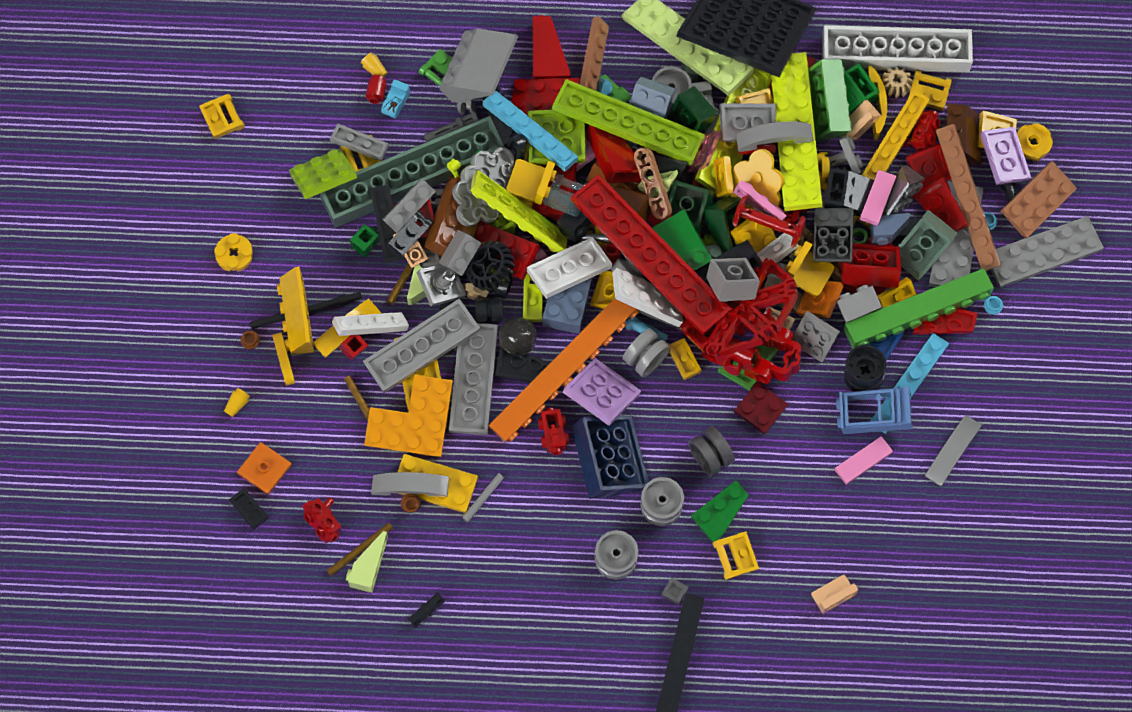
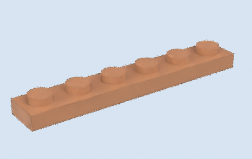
[580,16,609,91]

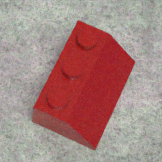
[841,243,901,288]

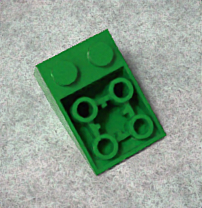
[844,63,880,116]

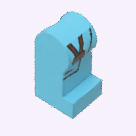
[381,79,410,118]

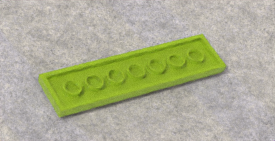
[552,79,705,166]

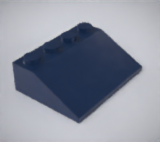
[571,415,649,499]

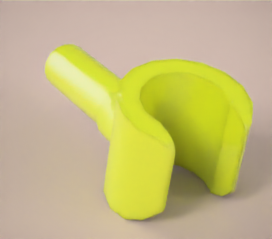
[447,159,461,178]

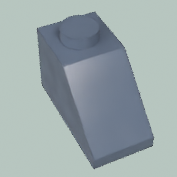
[870,213,910,245]

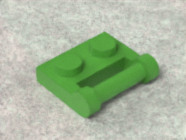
[419,49,453,86]

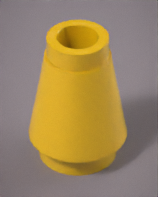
[361,53,388,77]
[224,388,250,417]

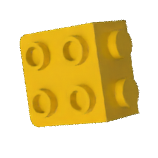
[506,159,556,205]
[785,241,835,297]

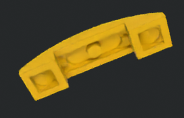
[866,66,887,141]
[313,299,381,358]

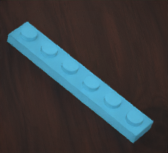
[483,91,578,171]
[870,333,949,434]

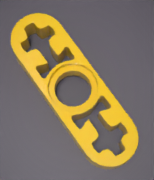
[272,332,295,386]

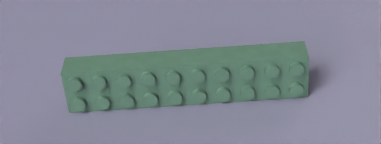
[320,116,506,228]

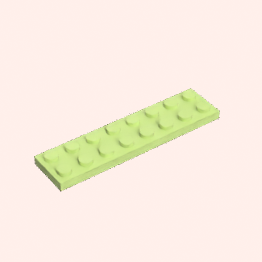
[622,0,754,96]

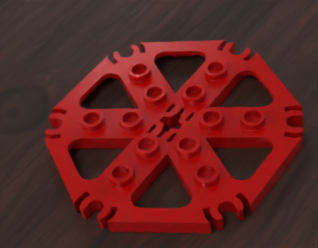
[680,257,798,357]

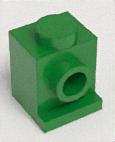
[350,224,380,258]

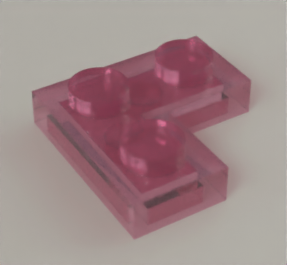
[687,130,721,175]

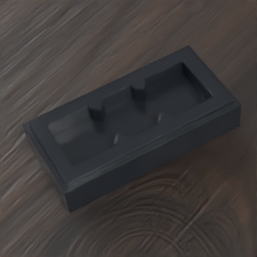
[229,488,269,530]

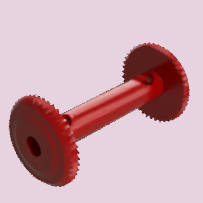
[733,195,806,248]

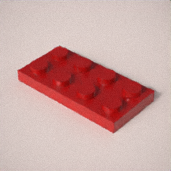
[474,221,540,281]

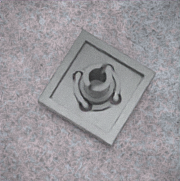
[829,134,863,174]
[416,264,466,307]
[792,311,840,362]

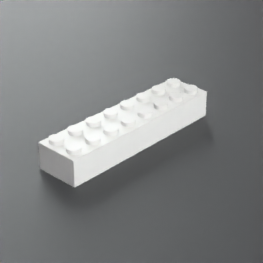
[822,25,973,73]

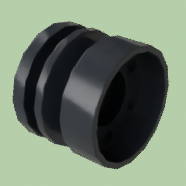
[844,345,886,392]

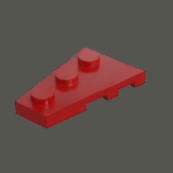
[912,177,968,232]
[912,308,978,335]

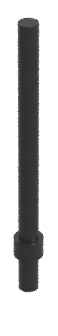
[250,292,362,329]

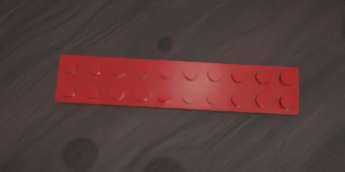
[570,174,731,335]

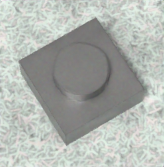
[661,577,688,605]

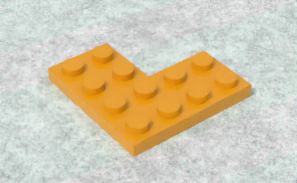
[364,375,453,457]

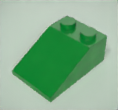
[652,210,713,271]

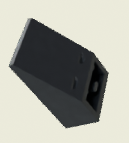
[824,168,874,217]

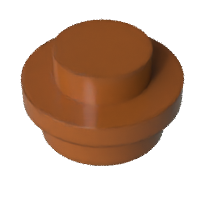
[241,331,260,350]
[401,494,420,512]

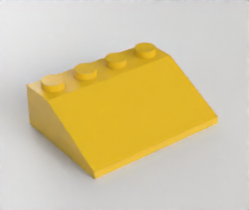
[277,267,314,356]

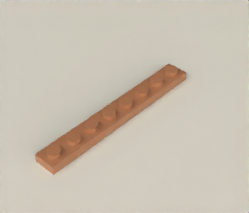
[936,124,1001,271]

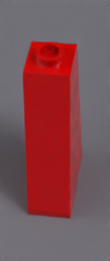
[533,15,570,79]
[585,125,645,183]

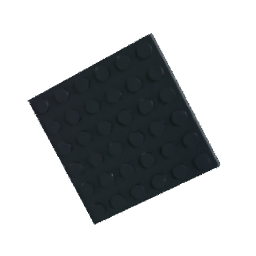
[677,0,817,78]

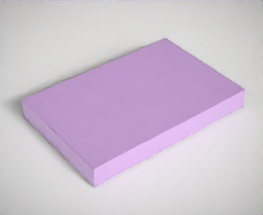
[980,127,1031,185]

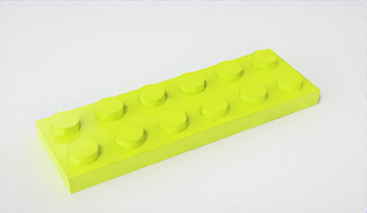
[470,170,567,253]

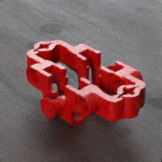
[696,307,801,384]

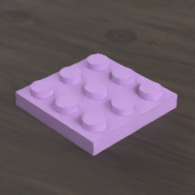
[563,358,641,426]

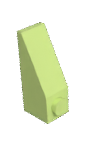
[346,531,388,593]

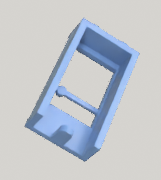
[836,386,913,434]

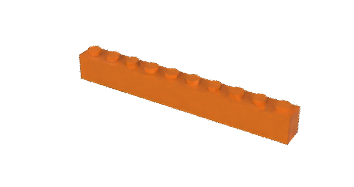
[489,298,640,443]

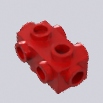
[903,110,941,152]
[538,408,569,455]
[302,497,342,543]

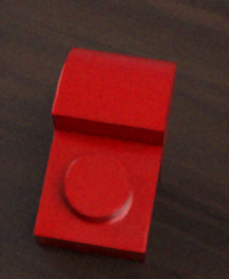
[339,335,368,360]

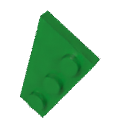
[691,481,749,543]

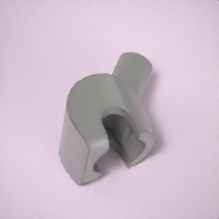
[456,99,476,115]

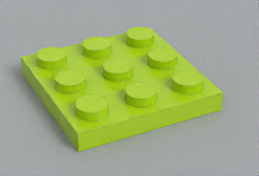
[528,110,586,165]
[289,149,357,199]

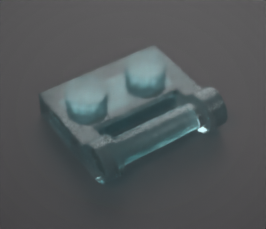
[543,173,586,217]

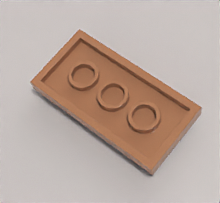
[1000,161,1077,239]

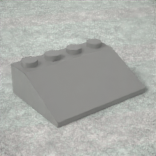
[439,29,518,102]

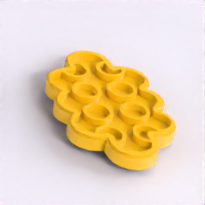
[730,149,784,210]

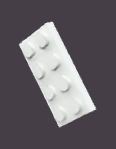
[527,237,612,299]
[612,268,683,327]

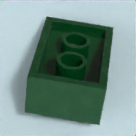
[667,86,718,134]
[669,180,715,234]
[704,197,747,253]

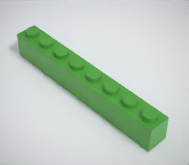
[843,268,994,349]

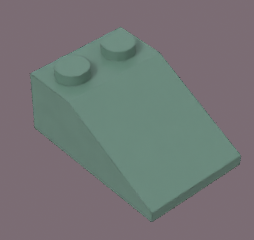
[898,210,958,281]

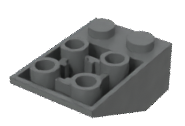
[885,165,925,215]
[813,208,854,262]

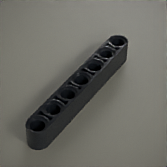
[656,593,705,712]

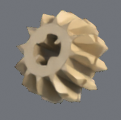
[882,66,913,99]

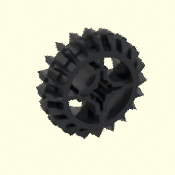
[465,240,516,292]

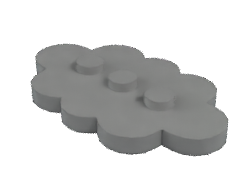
[452,147,514,227]

